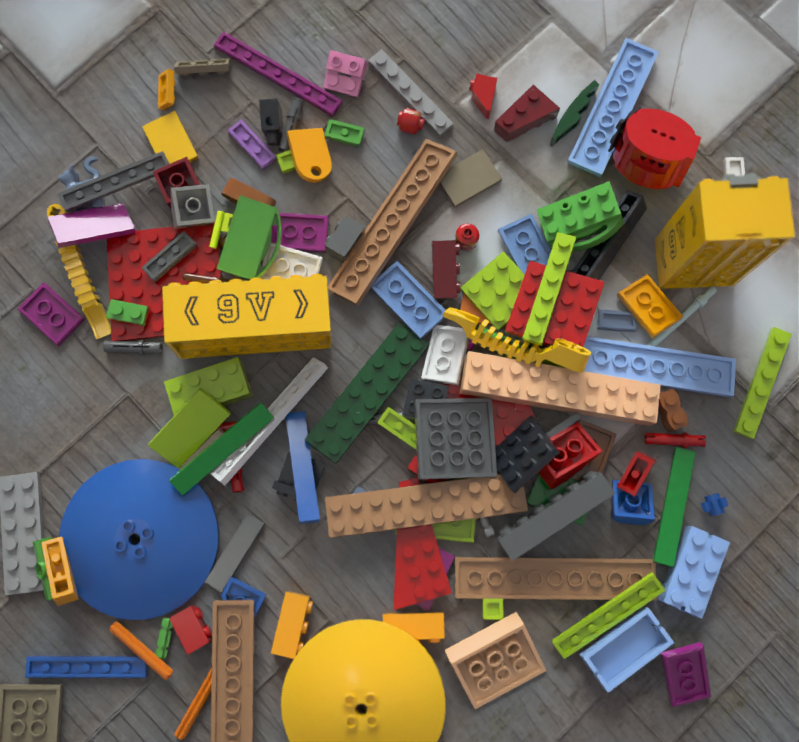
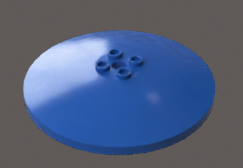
[59,459,219,620]

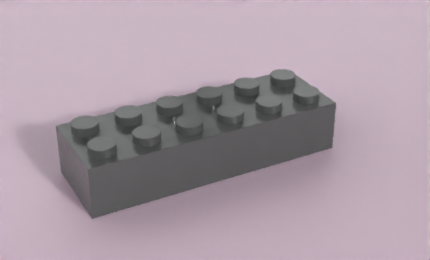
[497,471,616,561]

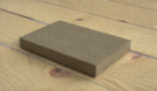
[439,149,502,208]

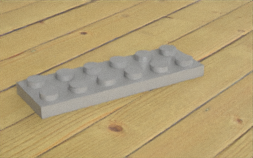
[0,472,44,596]

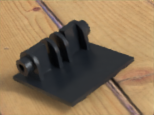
[402,378,449,418]

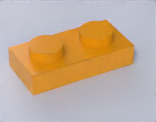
[158,69,175,110]

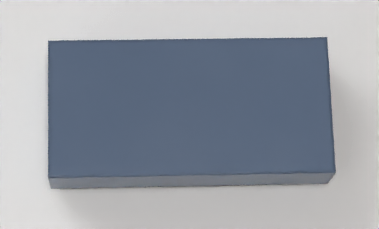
[597,309,637,332]

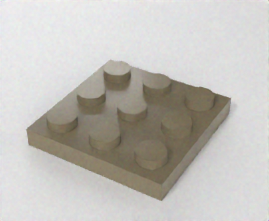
[0,684,63,742]

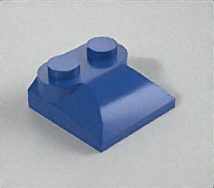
[611,480,655,525]

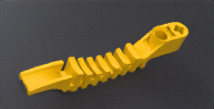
[47,204,111,340]
[442,307,591,372]

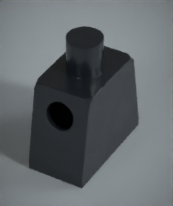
[259,98,283,146]

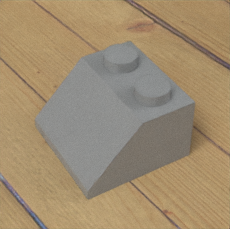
[171,184,215,229]

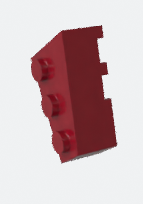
[494,84,560,142]
[431,240,460,298]

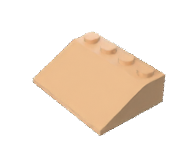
[445,612,546,709]

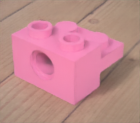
[323,50,368,97]

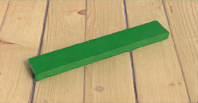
[169,402,274,495]
[652,447,696,567]

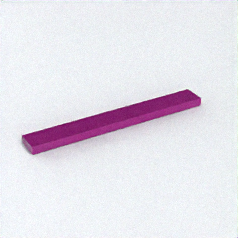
[214,31,343,117]

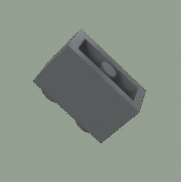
[325,216,365,262]

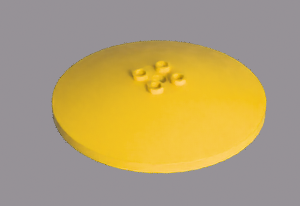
[281,619,445,742]

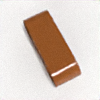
[221,178,276,206]

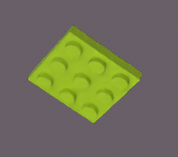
[460,251,525,331]

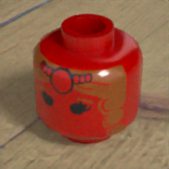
[397,108,425,135]
[455,223,480,251]

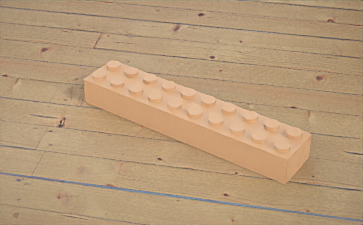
[460,351,661,426]

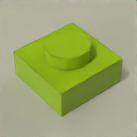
[276,150,295,174]
[482,599,503,620]

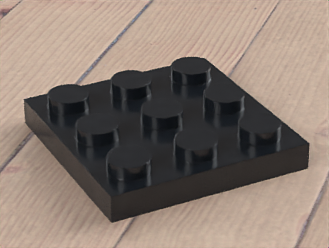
[495,415,560,493]

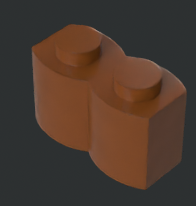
[658,389,688,433]

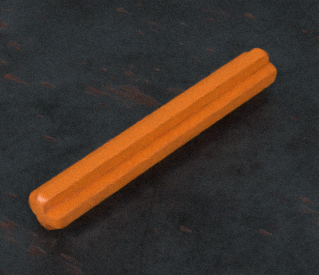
[110,621,173,680]
[174,668,212,740]

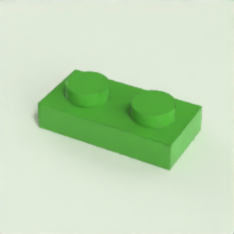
[324,119,365,147]
[106,299,150,326]

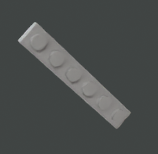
[368,49,453,137]

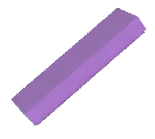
[228,119,277,171]

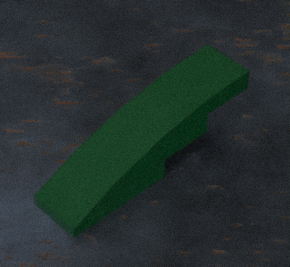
[549,79,599,147]

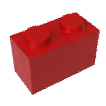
[169,605,212,655]

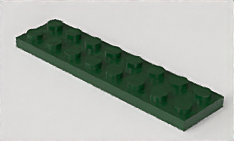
[305,322,429,464]

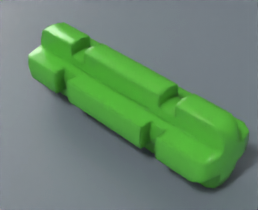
[155,618,173,659]

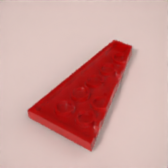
[393,477,452,610]

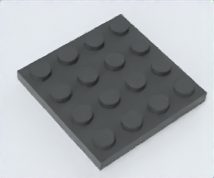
[414,398,497,480]

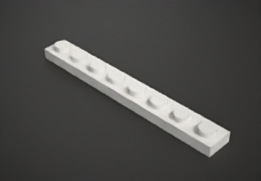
[210,357,328,486]

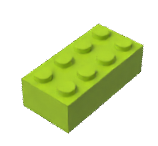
[164,357,253,415]

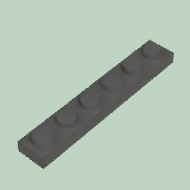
[57,151,169,212]

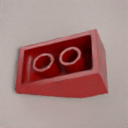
[538,422,603,490]

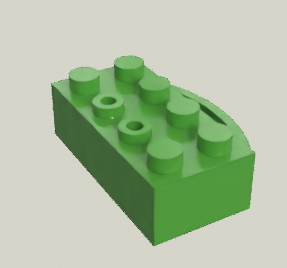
[537,181,624,252]
[217,195,282,279]

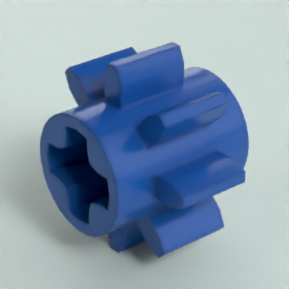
[701,493,728,516]

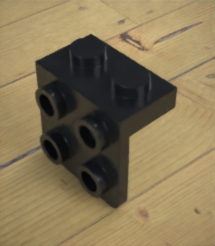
[272,452,325,501]

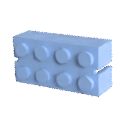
[657,526,730,619]
[579,606,674,693]

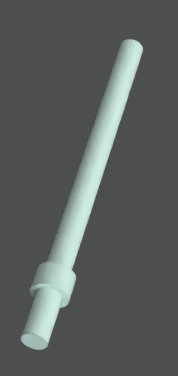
[647,286,717,347]

